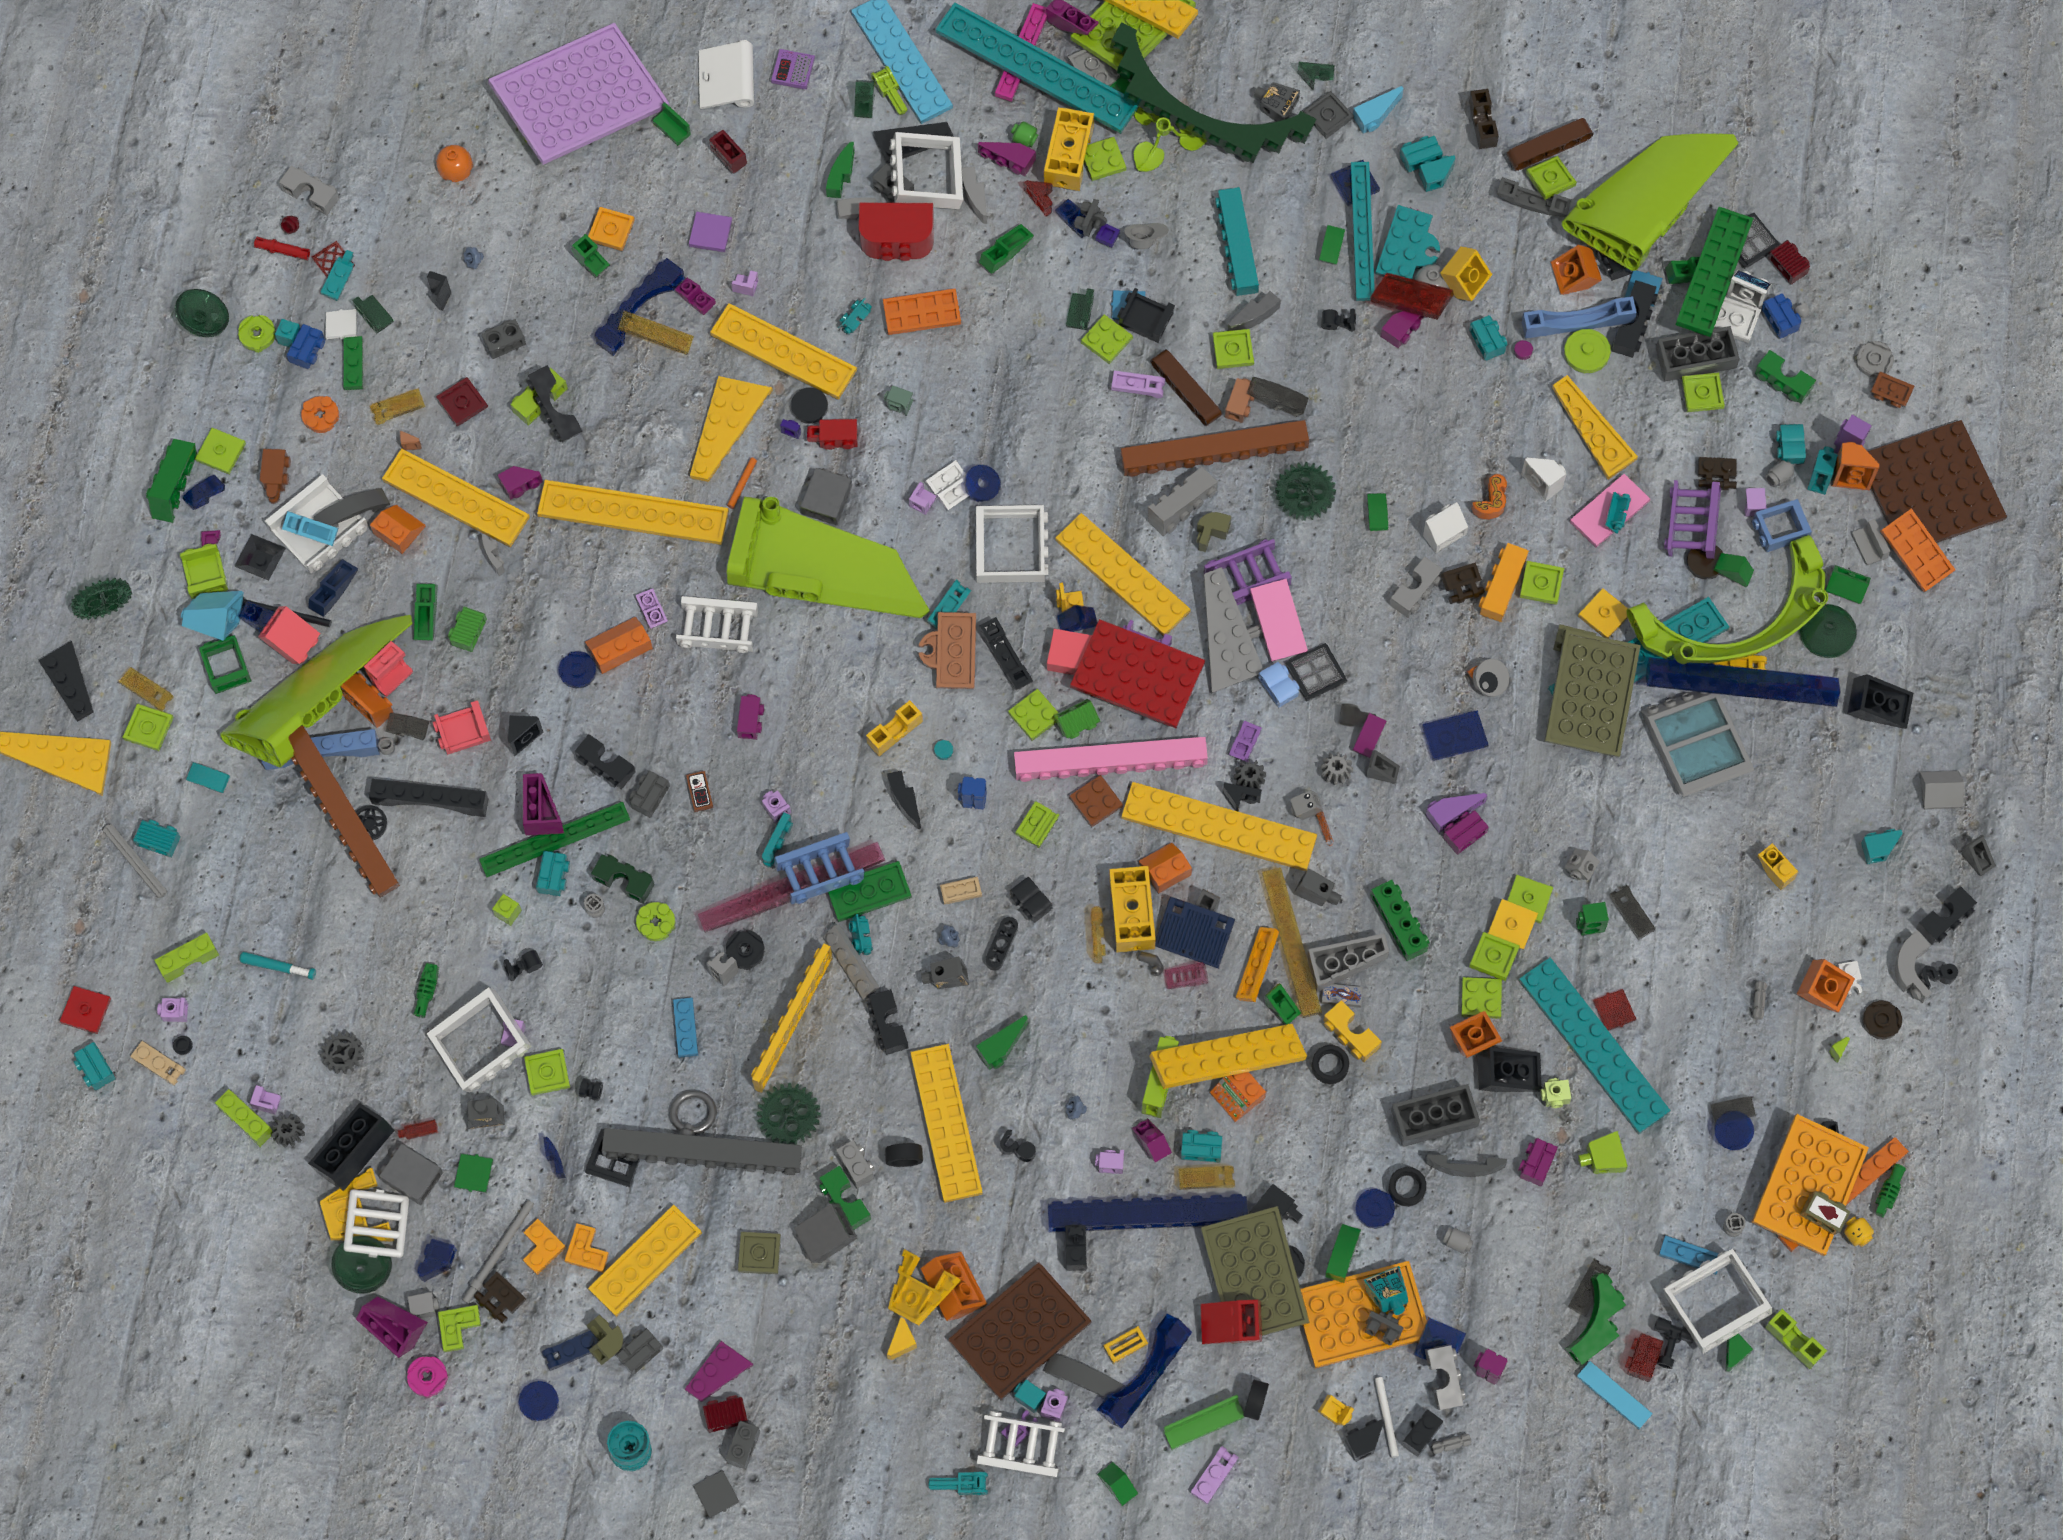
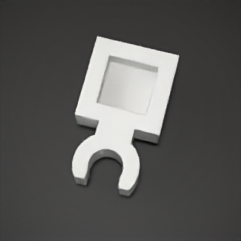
[1837,961,1862,997]

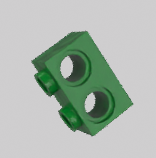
[1576,902,1609,935]

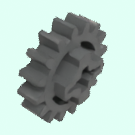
[321,1031,364,1074]

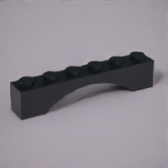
[369,779,489,817]

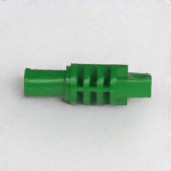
[413,963,439,1018]
[1875,1164,1906,1218]

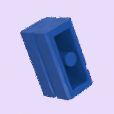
[1761,293,1801,339]
[286,324,325,369]
[958,777,987,810]

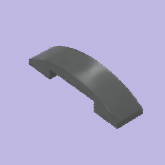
[1497,177,1572,217]
[313,488,390,527]
[1426,1154,1507,1177]
[1044,1354,1126,1405]

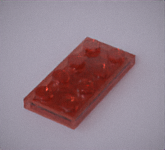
[1370,273,1454,320]

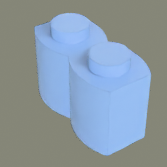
[1258,662,1300,708]

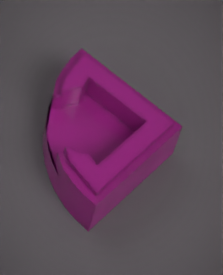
[201,530,221,547]

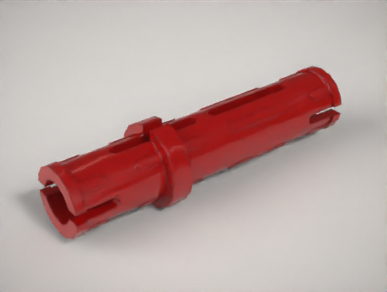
[254,236,310,261]

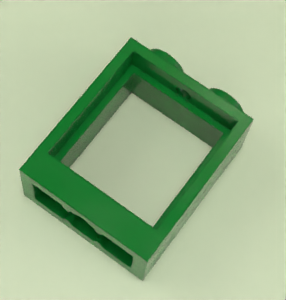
[199,635,252,694]

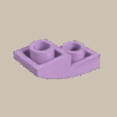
[636,588,668,629]

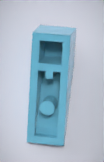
[1353,86,1403,134]

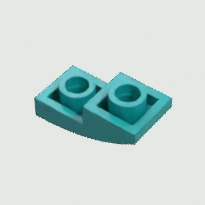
[186,762,230,793]

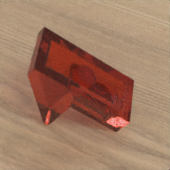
[1024,180,1053,217]

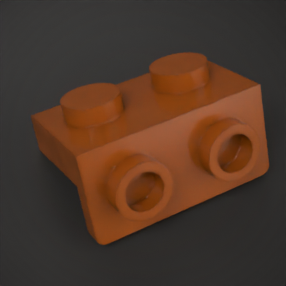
[1871,372,1915,408]

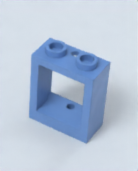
[1752,499,1812,552]

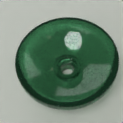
[174,289,229,337]
[1799,604,1857,658]
[331,1236,392,1294]

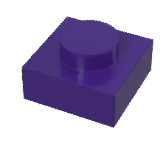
[1096,224,1120,248]
[780,419,801,439]

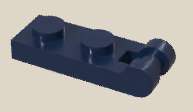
[541,1330,598,1371]

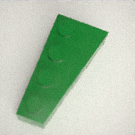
[146,439,197,523]

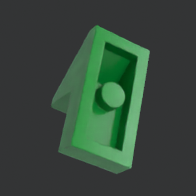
[1265,983,1301,1025]

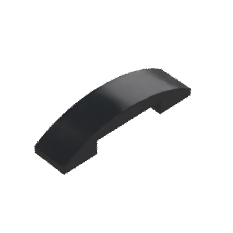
[979,617,1033,691]

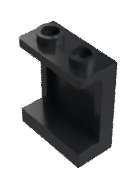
[1117,288,1175,343]

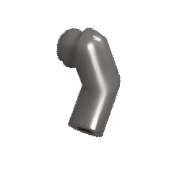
[1139,952,1164,976]

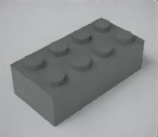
[1656,326,1740,382]
[1391,1084,1480,1147]

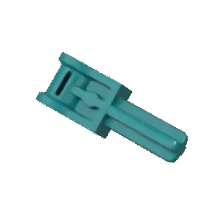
[928,1472,988,1495]

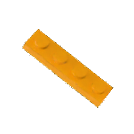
[1236,927,1279,1002]

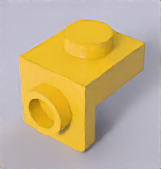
[1318,1395,1354,1426]

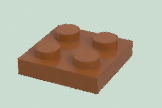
[1069,775,1123,828]

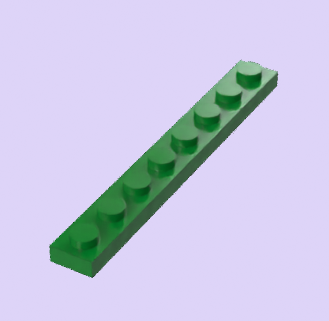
[479,802,630,878]

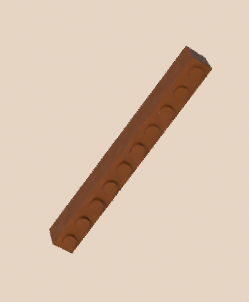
[1121,420,1309,477]
[289,726,400,898]

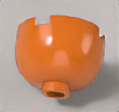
[436,145,473,182]

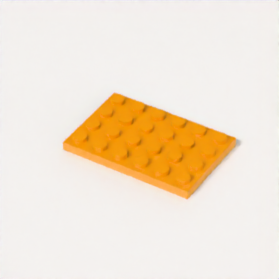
[1752,1114,1869,1256]
[1301,1261,1432,1369]

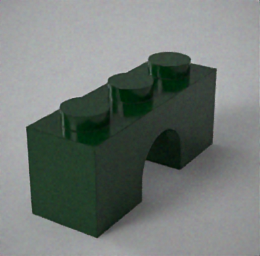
[591,854,655,904]

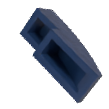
[308,559,358,617]

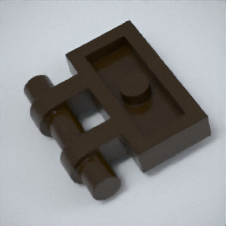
[1698,457,1737,490]
[1440,562,1485,604]
[474,1272,526,1324]

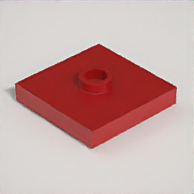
[60,986,111,1034]

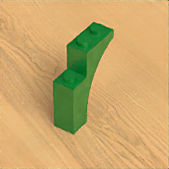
[1565,1272,1626,1365]

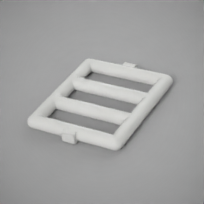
[343,1189,409,1258]

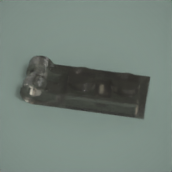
[1609,885,1656,940]
[1568,1258,1612,1317]

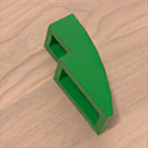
[826,142,855,198]
[979,224,1034,274]
[1665,257,1700,284]
[414,584,438,641]
[1325,1224,1361,1283]

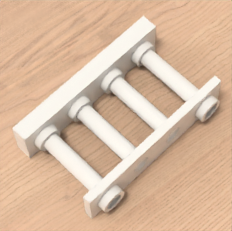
[676,596,758,653]
[977,1411,1066,1477]

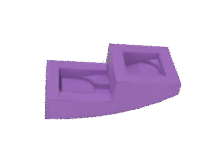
[1229,721,1262,762]

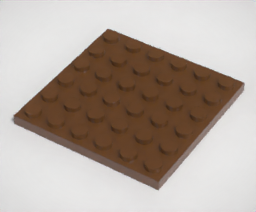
[1868,420,2007,543]

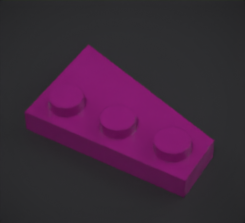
[685,1341,754,1402]

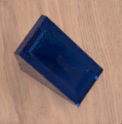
[1057,605,1098,632]

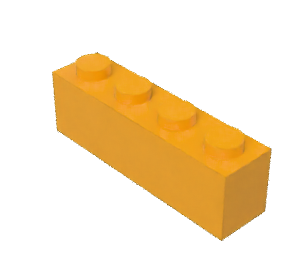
[1478,543,1529,622]

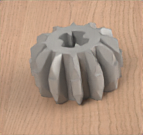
[1320,752,1353,785]

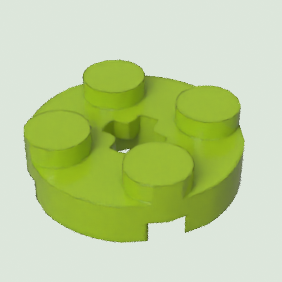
[238,315,276,353]
[636,902,676,941]

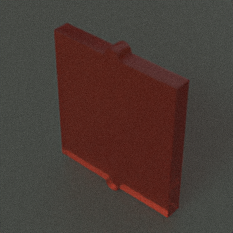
[1593,989,1637,1031]

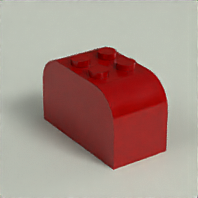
[859,203,934,261]

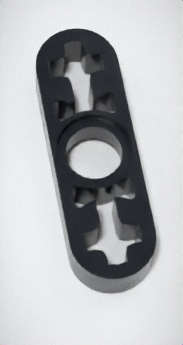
[986,917,1018,971]

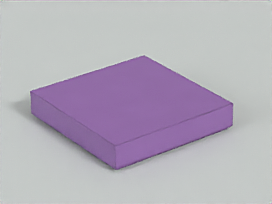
[689,212,732,252]

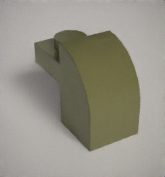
[1196,512,1232,552]
[586,1314,623,1365]

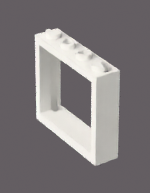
[889,132,963,209]
[976,505,1048,583]
[427,987,532,1093]
[1664,1249,1772,1354]

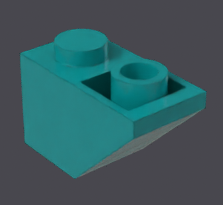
[1419,155,1456,192]
[1861,829,1903,864]

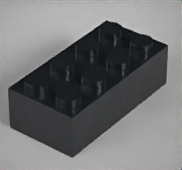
[308,1103,395,1191]

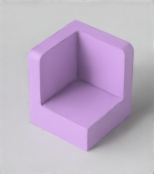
[731,271,759,296]
[909,482,936,515]
[1745,488,1767,517]
[501,1019,526,1047]
[250,1085,281,1115]

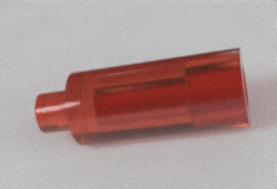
[398,1119,438,1140]

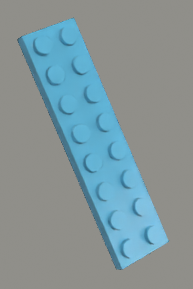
[851,0,953,124]

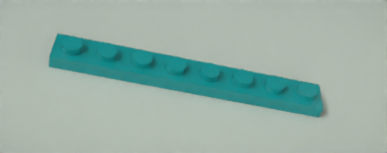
[1351,162,1375,301]

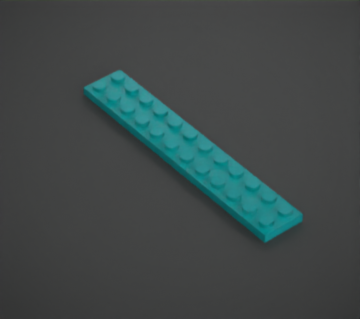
[936,2,1139,134]

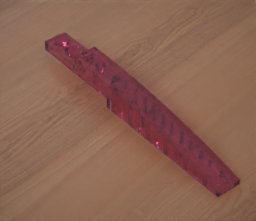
[698,842,885,932]

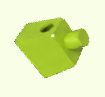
[1578,1131,1628,1174]

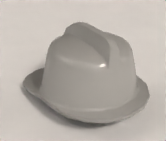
[1124,223,1169,249]

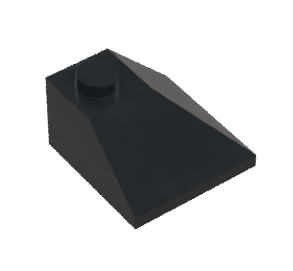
[235,534,286,581]

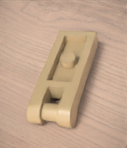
[130,1041,186,1086]

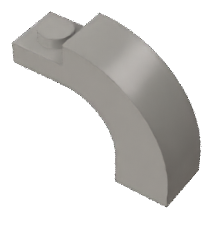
[1895,931,1932,1003]

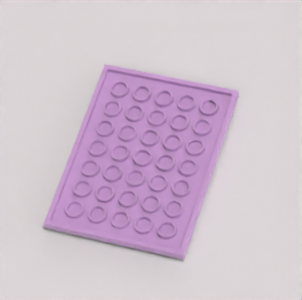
[488,23,669,165]

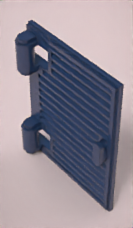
[1155,896,1235,969]

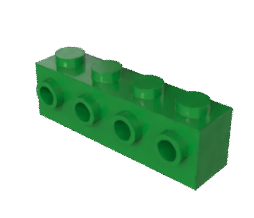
[1370,880,1430,961]

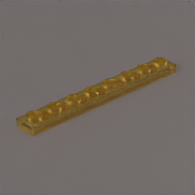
[1262,868,1322,1018]

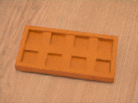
[883,288,961,335]
[1880,508,1955,592]

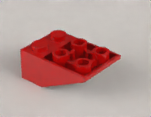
[1201,1299,1262,1344]

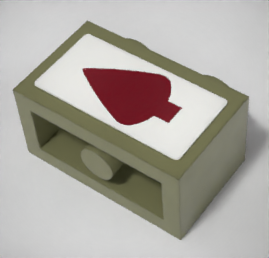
[1800,1191,1851,1235]

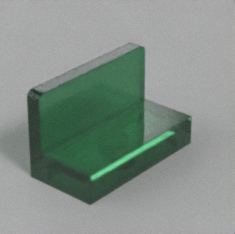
[1066,288,1094,330]
[352,295,394,334]

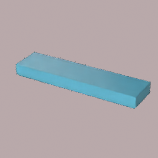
[1577,1361,1653,1430]

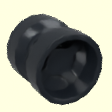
[579,1078,603,1101]

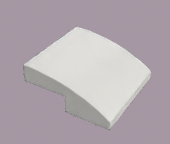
[925,460,978,510]

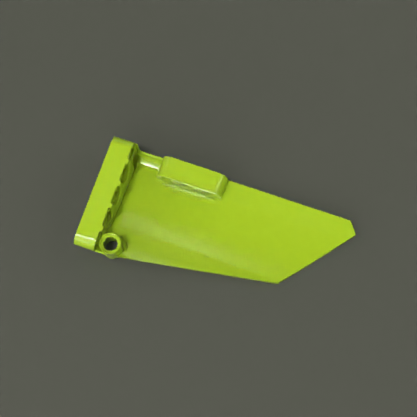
[1562,134,1738,271]
[220,615,412,768]

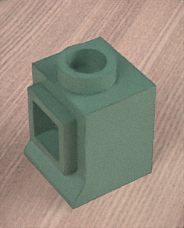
[884,385,914,416]

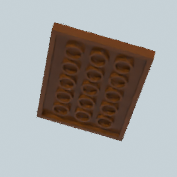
[948,1262,1092,1401]

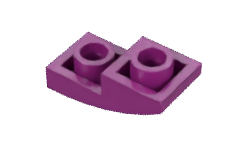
[675,277,716,315]
[1353,713,1387,758]

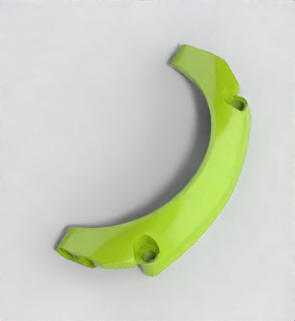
[1626,535,1828,664]

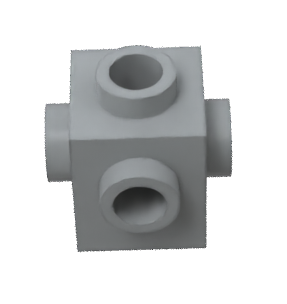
[1565,848,1600,880]

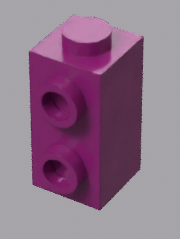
[737,694,764,740]

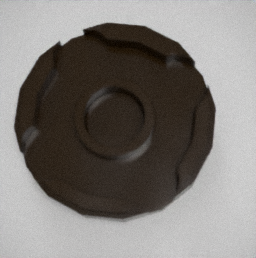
[1687,546,1723,579]
[1862,1000,1902,1040]

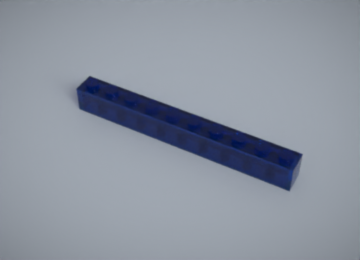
[1646,657,1841,707]
[1048,1194,1248,1232]

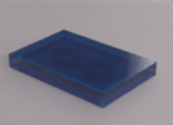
[1422,710,1489,761]

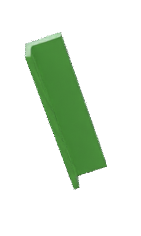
[1163,1395,1245,1450]

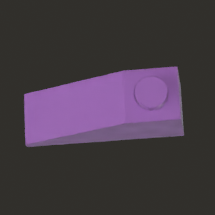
[1426,793,1487,833]

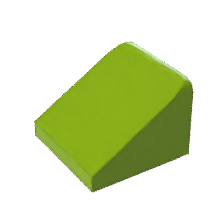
[1829,1037,1850,1063]

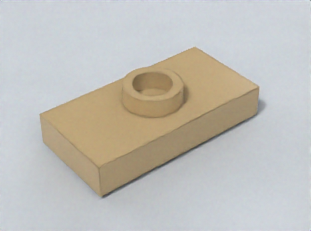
[940,877,982,905]

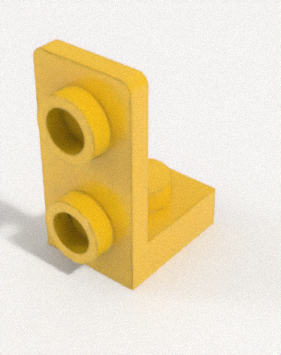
[1056,582,1084,614]

